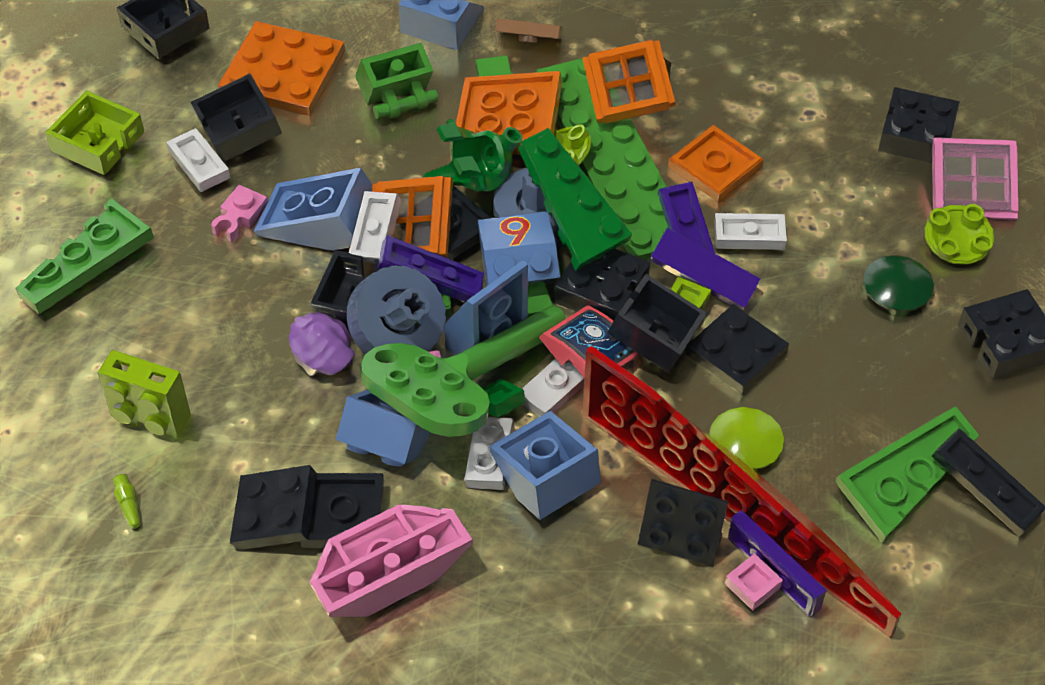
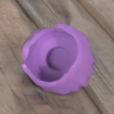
[288,312,354,376]

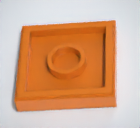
[668,125,764,203]

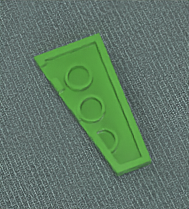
[15,198,154,314]
[835,406,979,543]

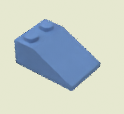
[254,168,372,250]
[444,260,528,355]

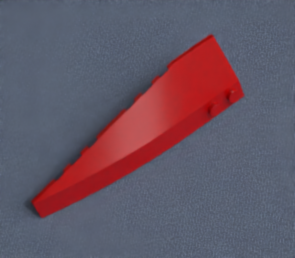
[582,346,901,638]

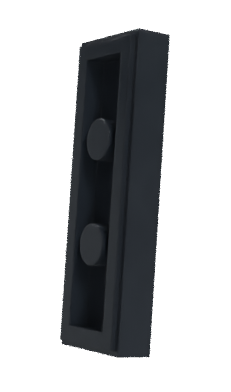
[932,428,1045,537]

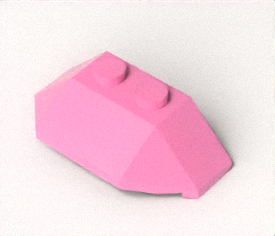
[310,504,473,617]

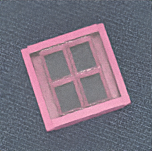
[932,138,1019,221]

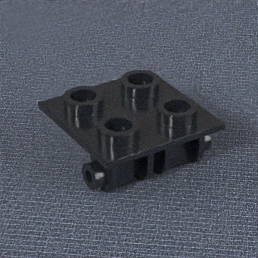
[638,479,729,567]

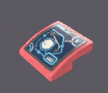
[539,305,640,378]

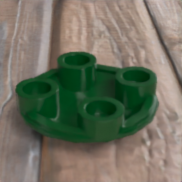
[862,255,934,317]

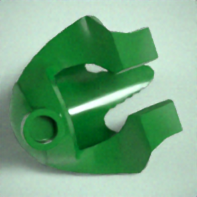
[423,119,523,191]

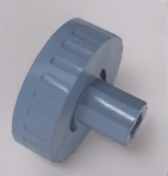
[493,168,565,249]
[347,265,446,354]

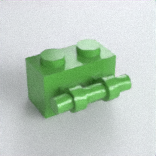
[355,42,438,119]

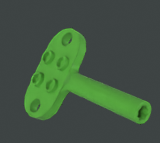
[361,305,567,437]

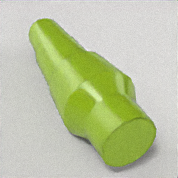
[113,474,140,529]

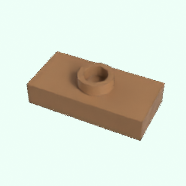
[495,18,563,43]

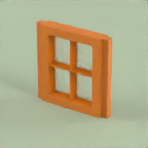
[582,40,676,124]
[368,176,453,263]

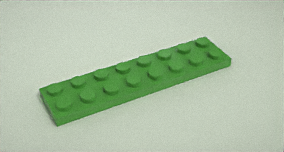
[536,58,668,262]

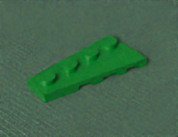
[518,128,633,271]

